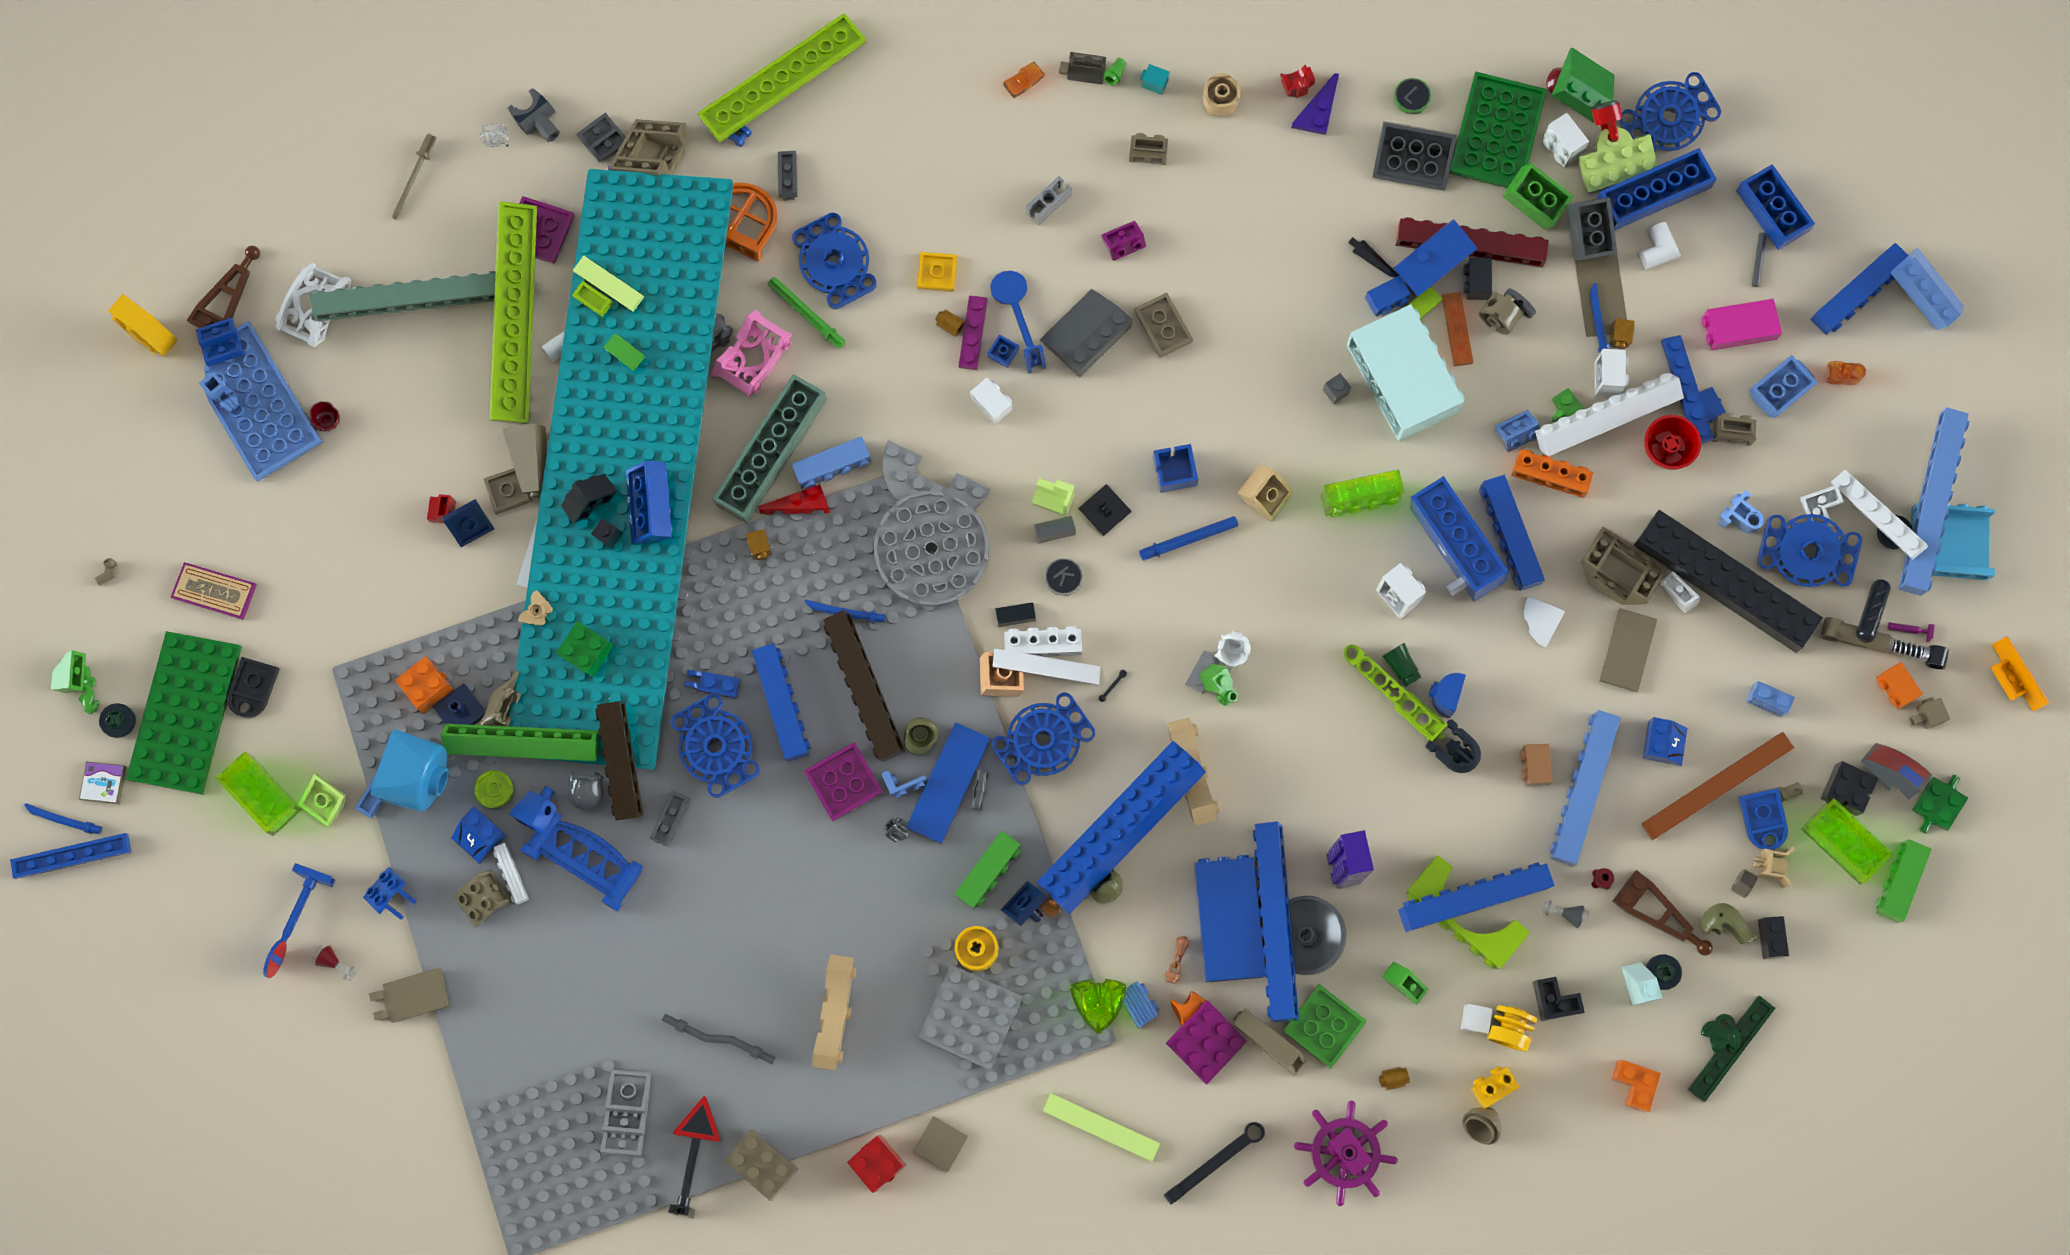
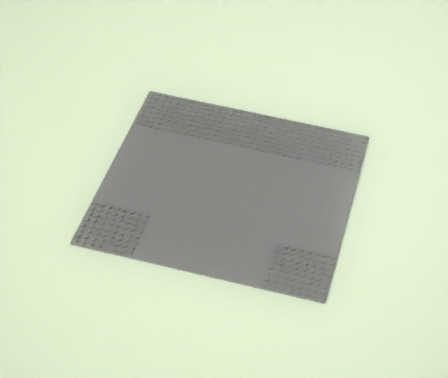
[332,476,1116,1255]

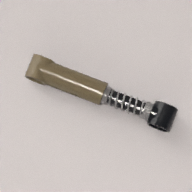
[1821,617,1949,670]

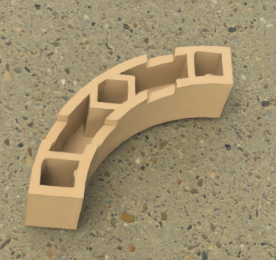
[1167,718,1219,826]
[812,954,857,1071]

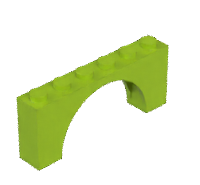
[1405,855,1530,970]

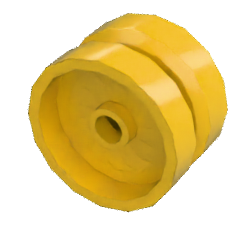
[954,926,999,972]

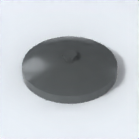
[1289,896,1347,976]

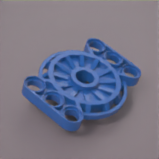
[1619,72,1721,152]
[792,212,877,309]
[1757,514,1862,587]
[992,692,1095,786]
[670,694,760,798]

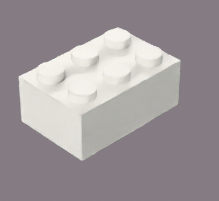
[1376,563,1426,619]

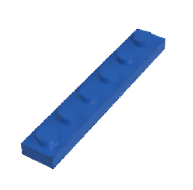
[1661,335,1714,443]
[10,833,131,879]

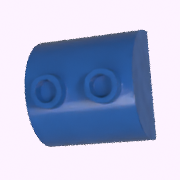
[1428,673,1466,718]

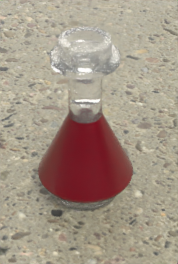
[313,945,357,981]

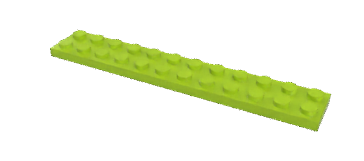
[490,201,537,424]

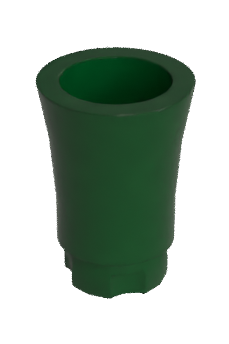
[1382,642,1422,687]

